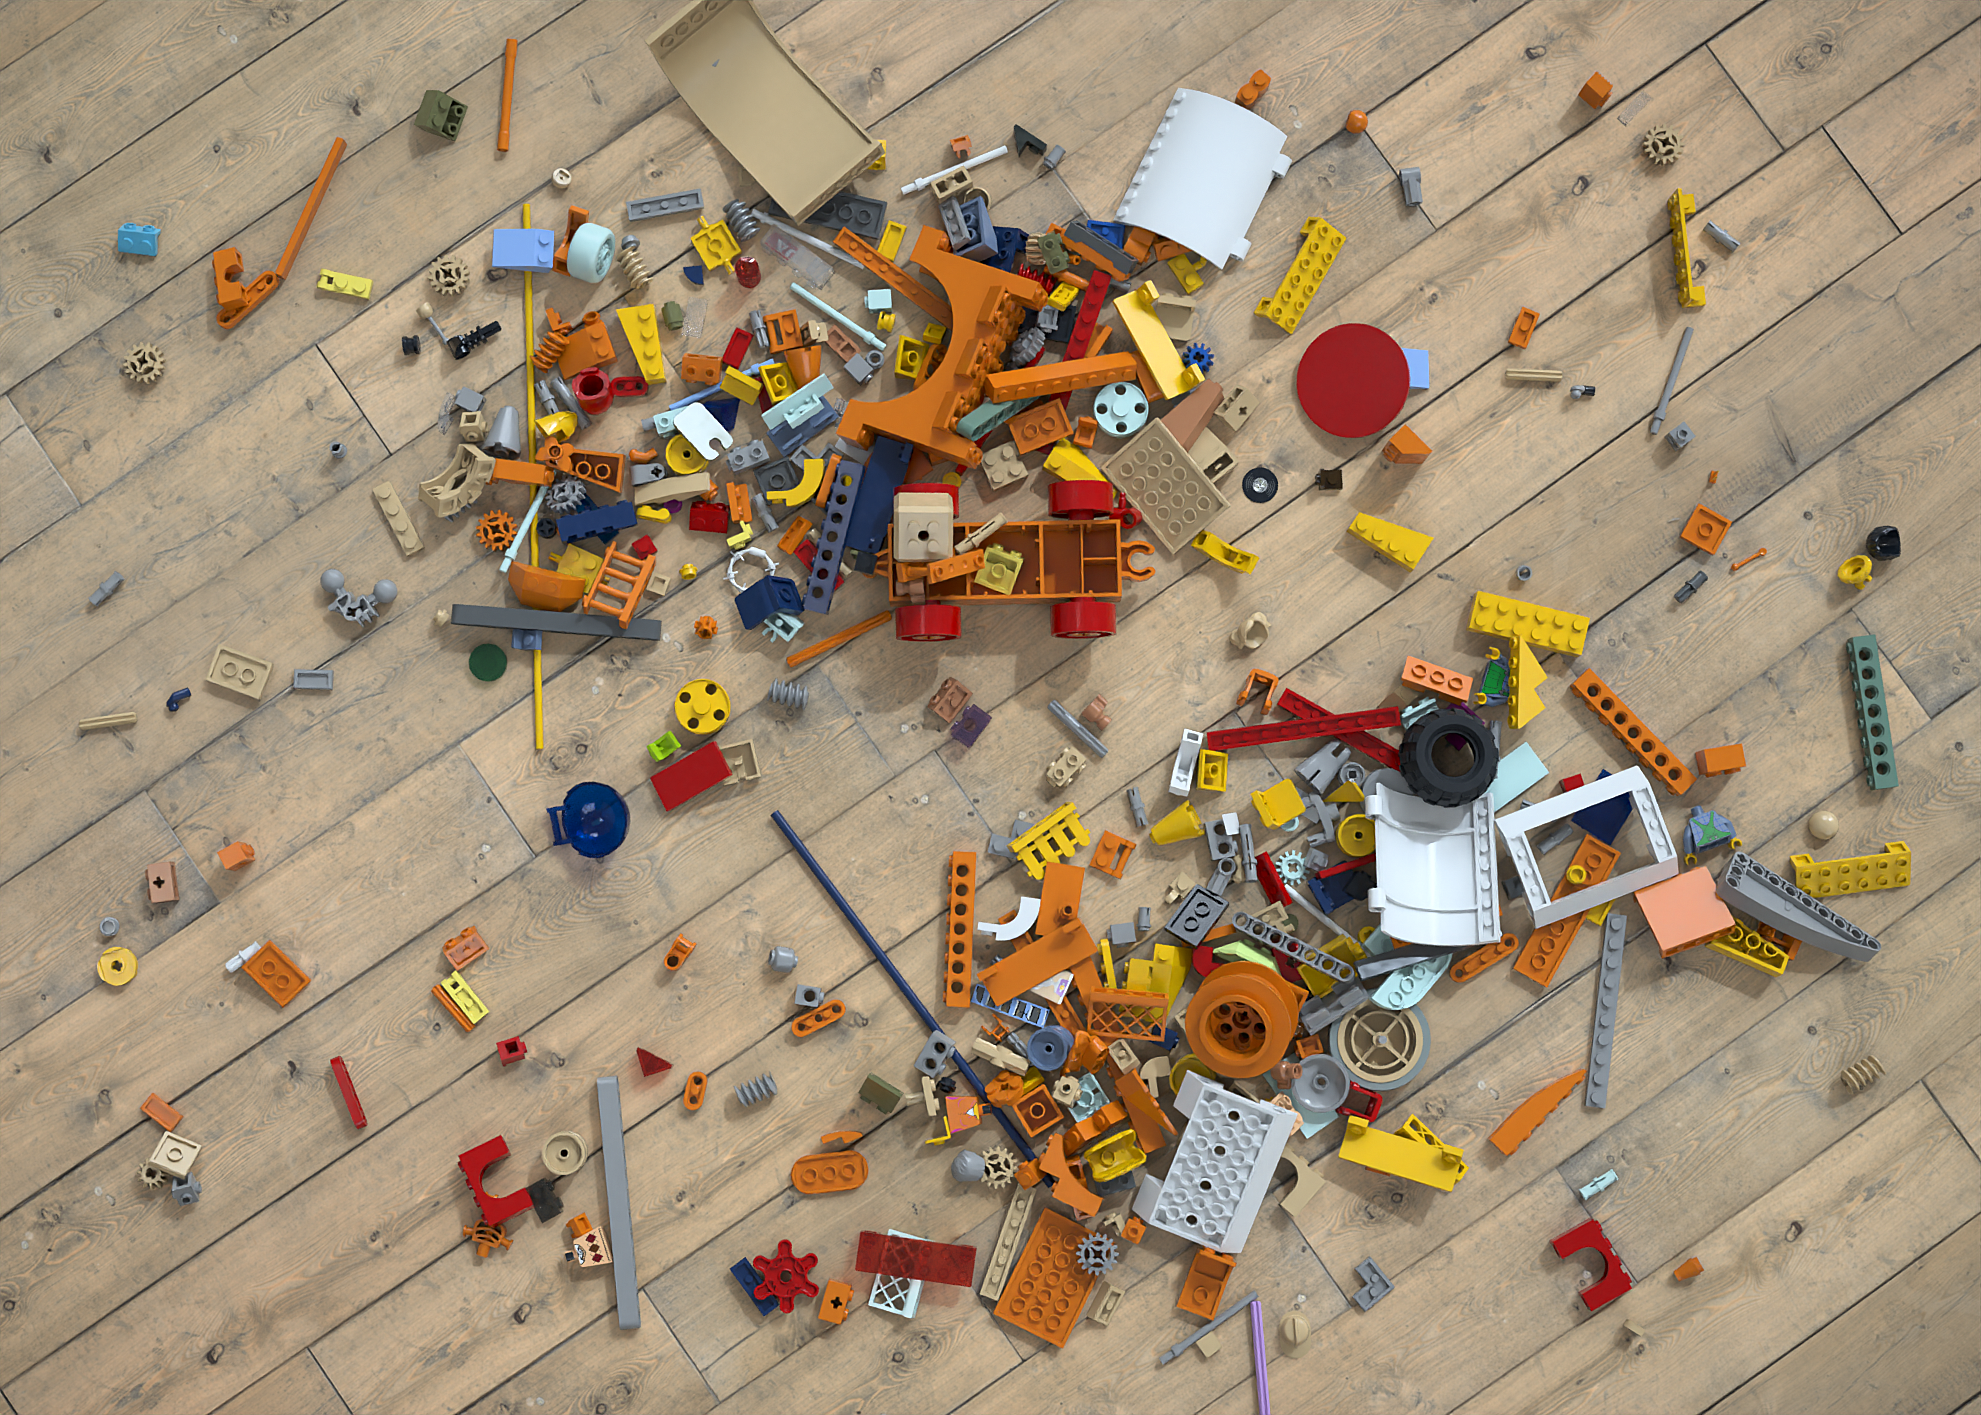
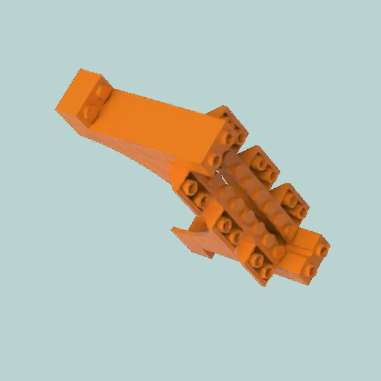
[836,225,1048,469]

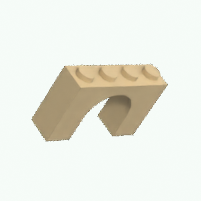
[1279,1142,1325,1217]

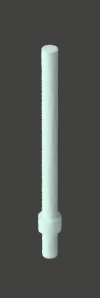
[790,282,887,351]
[499,471,556,573]

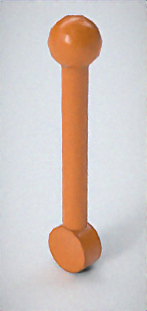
[1731,548,1767,571]

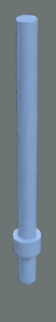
[669,359,775,410]

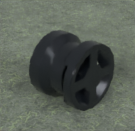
[402,335,421,356]
[536,518,557,539]

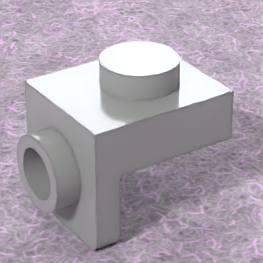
[1035,305,1059,333]

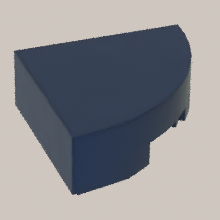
[683,265,704,285]

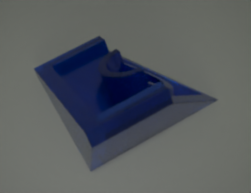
[702,397,740,433]

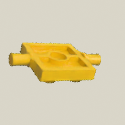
[690,216,742,275]
[548,543,611,594]

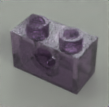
[950,704,992,749]

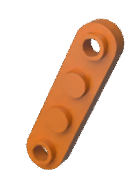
[216,271,280,329]
[1449,933,1519,983]

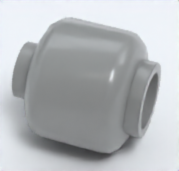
[768,946,798,973]

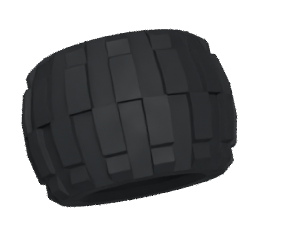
[1398,708,1499,808]

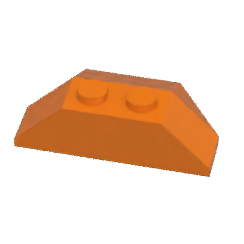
[508,561,586,612]

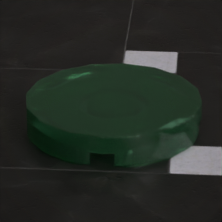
[469,643,507,682]

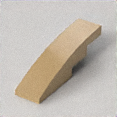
[634,472,710,507]

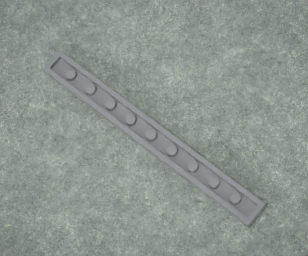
[1584,913,1627,1108]

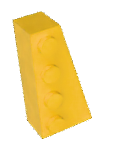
[616,304,667,385]
[1346,512,1434,573]
[1704,915,1789,977]

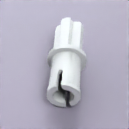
[225,941,261,972]

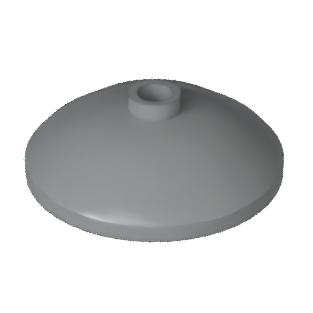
[1291,1054,1350,1113]

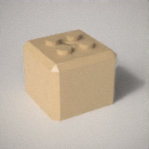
[894,493,953,562]

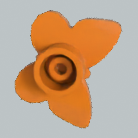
[535,436,575,472]

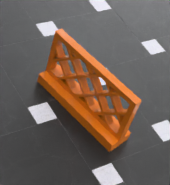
[1087,986,1169,1042]

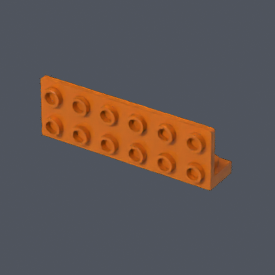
[976,917,1098,1006]

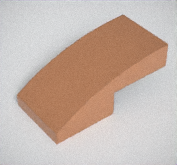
[825,324,861,363]

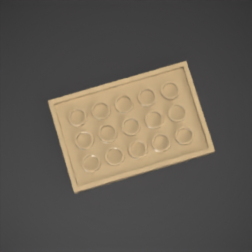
[1101,417,1231,555]

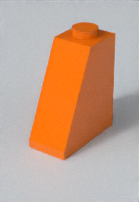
[493,458,554,487]

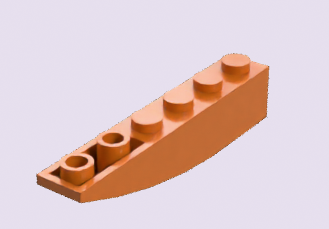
[1487,1069,1587,1156]

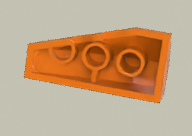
[1113,1069,1178,1136]

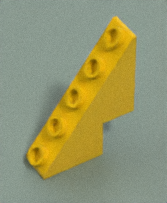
[1507,636,1548,729]

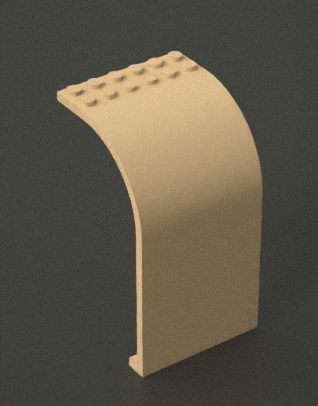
[644,0,885,226]

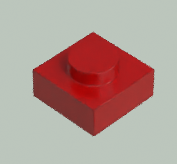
[632,534,658,561]

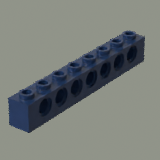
[802,460,866,615]

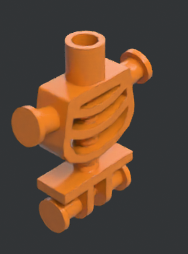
[463,1191,514,1257]

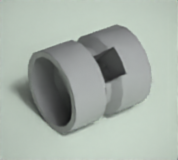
[1337,762,1365,786]

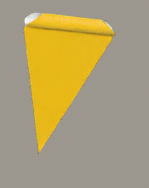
[1323,779,1365,802]

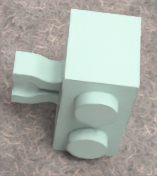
[762,613,805,643]

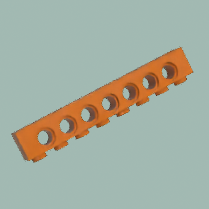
[1570,668,1697,796]
[943,851,976,1007]

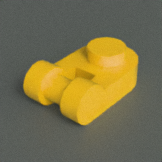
[636,505,672,524]

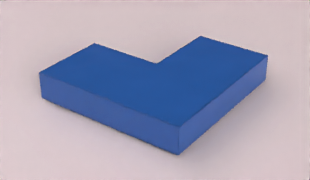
[1087,220,1125,249]

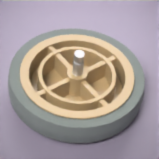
[1328,988,1431,1091]

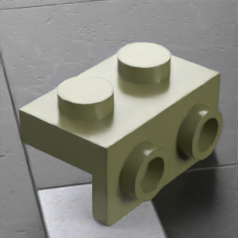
[1037,231,1070,274]

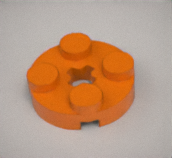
[985,1070,1024,1108]

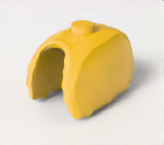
[1084,1129,1146,1183]

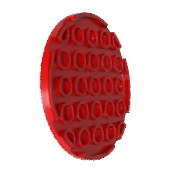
[1297,323,1411,438]

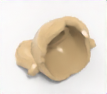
[1229,612,1272,649]

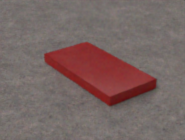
[650,741,733,812]

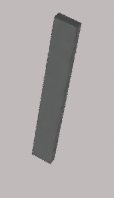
[1353,930,1503,981]

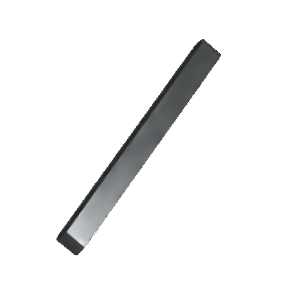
[451,604,662,641]

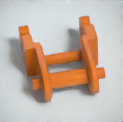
[981,1013,1010,1042]

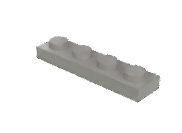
[626,189,704,222]

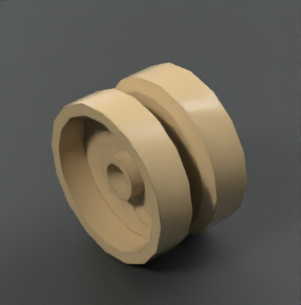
[542,1131,588,1175]

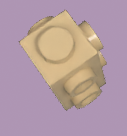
[1046,746,1087,788]

